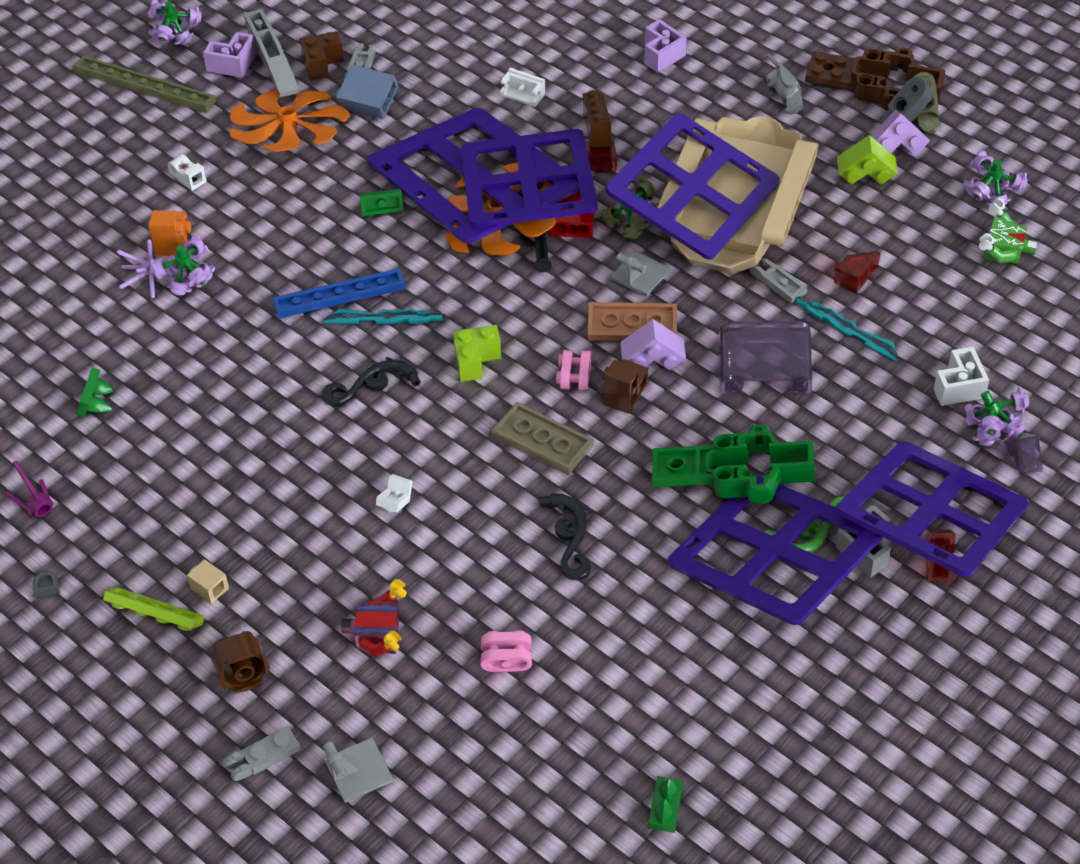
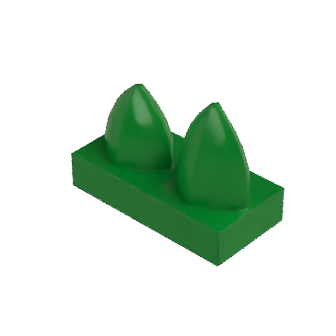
[359,189,404,217]
[76,368,113,417]
[648,776,684,833]

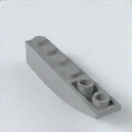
[244,9,300,97]

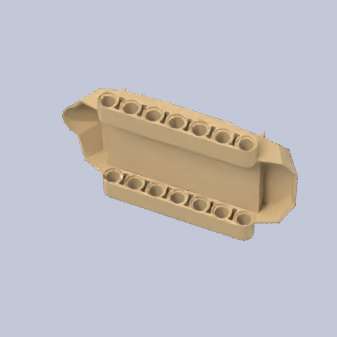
[658,116,819,274]

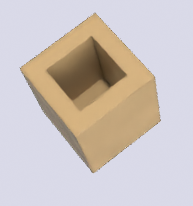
[187,559,229,604]

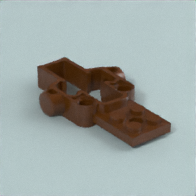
[805,48,945,111]

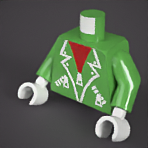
[979,198,1038,264]

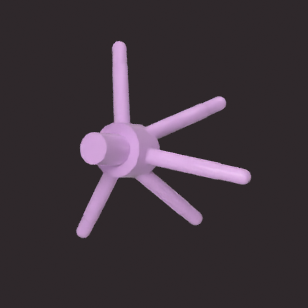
[117,239,155,298]

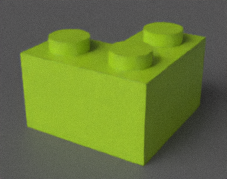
[837,135,898,185]
[453,325,501,382]

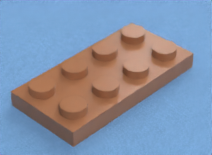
[588,302,677,341]

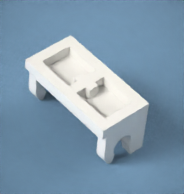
[500,68,545,107]

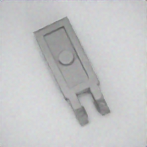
[347,43,376,71]
[749,258,807,304]
[223,726,301,781]

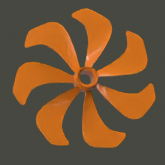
[230,89,350,152]
[437,163,556,256]

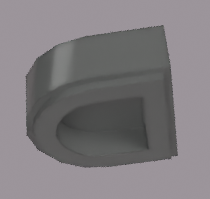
[33,571,60,598]

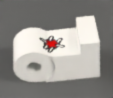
[167,154,206,191]

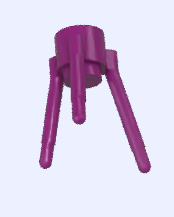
[6,461,54,517]

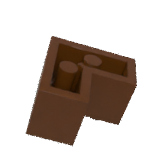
[299,31,344,81]
[602,359,648,414]

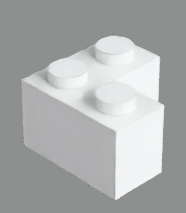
[934,347,989,406]

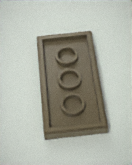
[491,402,594,475]

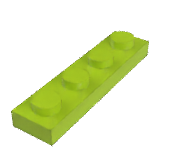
[103,587,204,631]

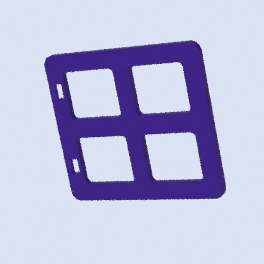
[606,114,780,260]
[461,129,598,228]
[836,441,1028,577]
[668,476,883,625]

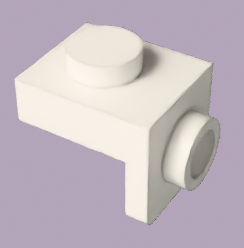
[376,474,412,512]

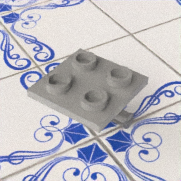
[610,251,670,297]
[323,737,394,803]

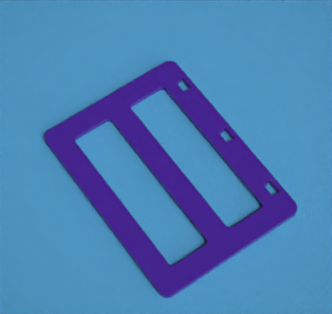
[367,108,580,243]

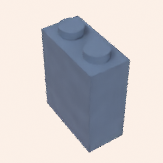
[336,65,399,119]

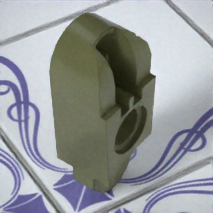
[913,72,940,134]

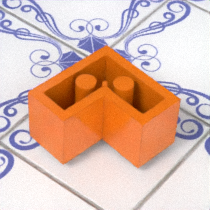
[148,210,191,256]

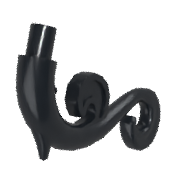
[322,357,421,406]
[539,493,591,580]

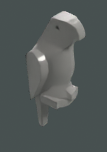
[766,54,803,114]

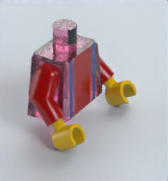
[341,579,406,657]

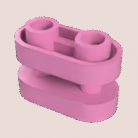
[556,350,591,390]
[481,630,532,672]

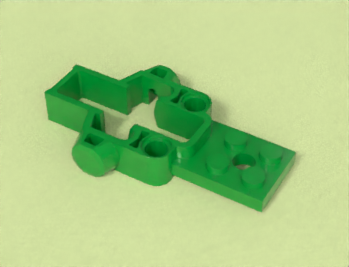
[652,425,815,504]

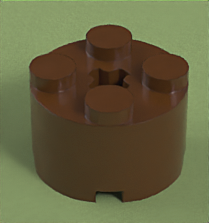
[211,631,270,692]

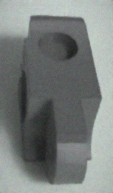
[881,77,932,125]

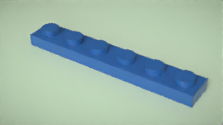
[273,268,406,319]

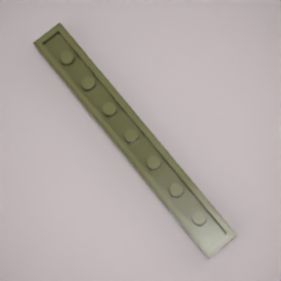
[72,55,217,113]

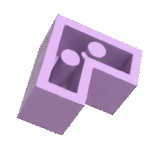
[644,19,687,73]
[203,32,257,78]
[872,110,930,156]
[621,319,686,370]

